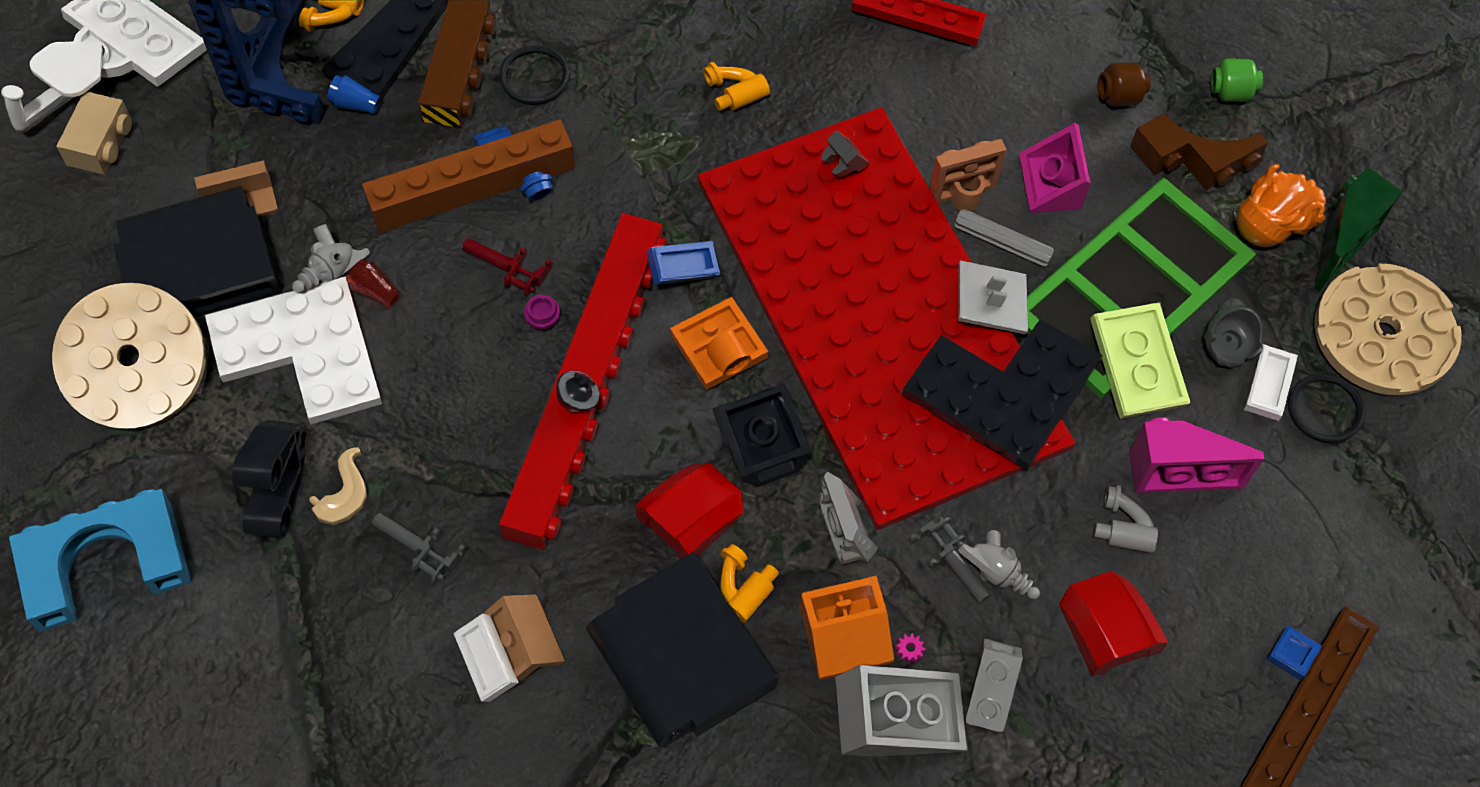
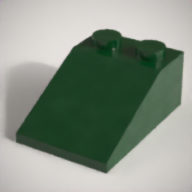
[1314,167,1403,292]

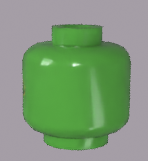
[1211,58,1263,102]

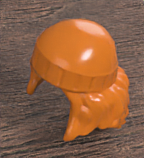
[1236,164,1326,248]

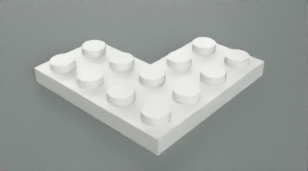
[205,276,382,424]

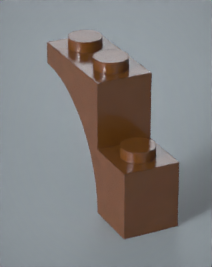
[1130,113,1268,191]

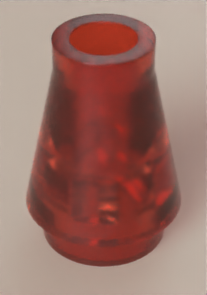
[346,259,401,309]

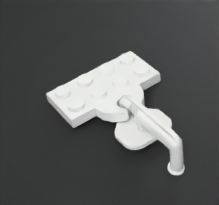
[1,0,207,133]

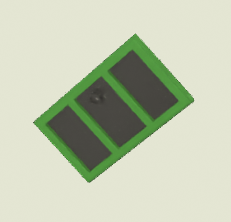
[1027,178,1257,400]

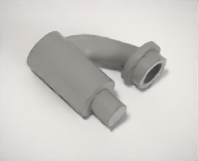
[1093,484,1158,553]

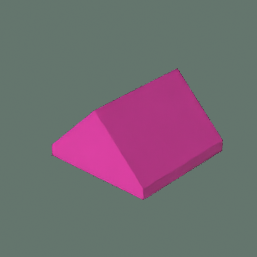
[1019,123,1091,213]

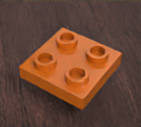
[670,297,768,390]

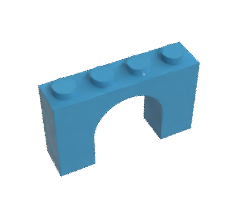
[9,489,192,632]

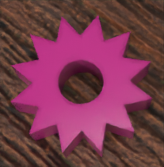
[895,633,926,665]

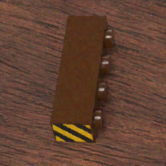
[418,0,496,128]

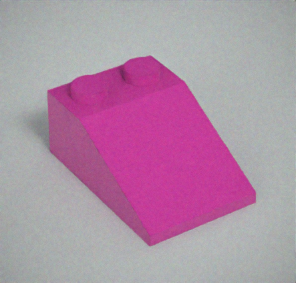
[1129,418,1264,493]

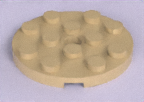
[1314,264,1461,395]
[52,283,206,430]

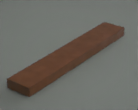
[1241,606,1380,787]

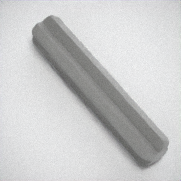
[955,209,1054,266]

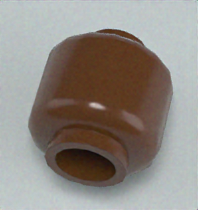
[1097,62,1151,107]

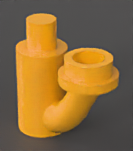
[299,0,364,32]
[703,61,770,111]
[720,544,779,623]

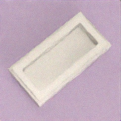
[1244,344,1298,421]
[453,614,519,702]

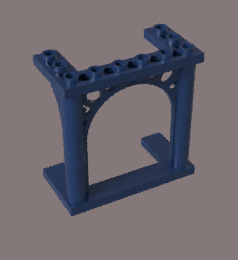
[188,0,325,125]

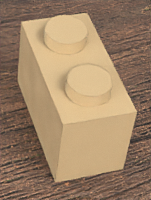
[56,91,132,175]

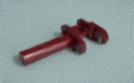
[462,238,553,297]

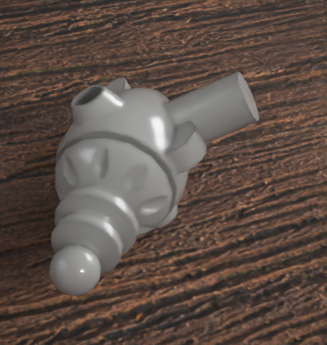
[292,224,370,292]
[958,530,1040,600]

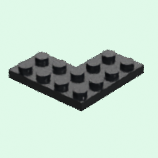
[901,319,1103,470]

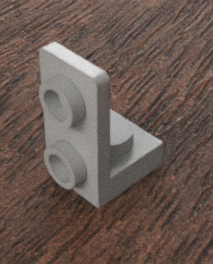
[966,638,1023,732]

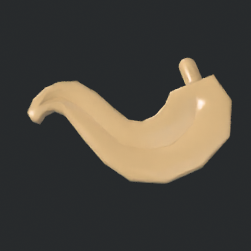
[309,447,367,526]

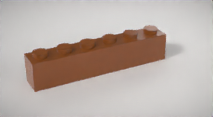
[362,119,575,233]

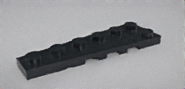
[322,0,449,102]

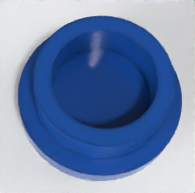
[519,171,554,201]

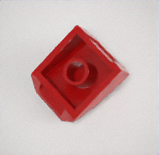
[635,462,744,559]
[1059,571,1168,677]

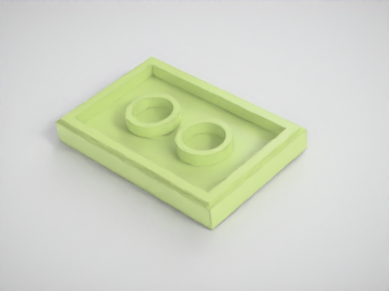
[1090,302,1190,419]

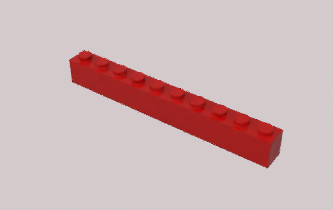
[499,213,667,551]

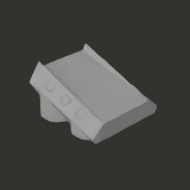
[819,472,878,565]

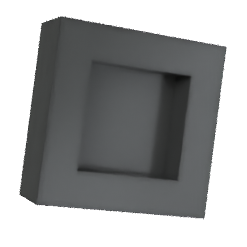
[821,130,869,177]

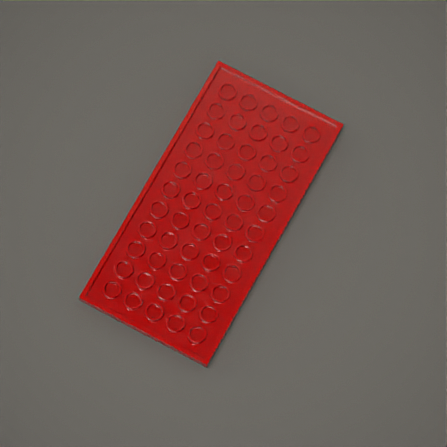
[697,107,1076,531]

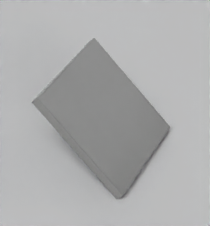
[958,260,1028,335]

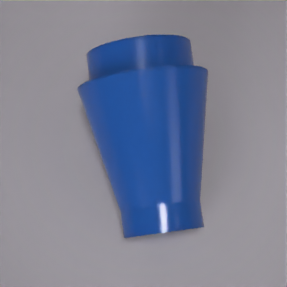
[327,75,381,115]

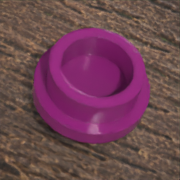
[524,295,560,330]

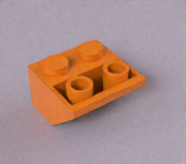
[799,576,894,680]

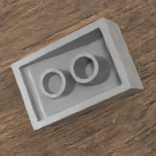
[835,665,967,757]

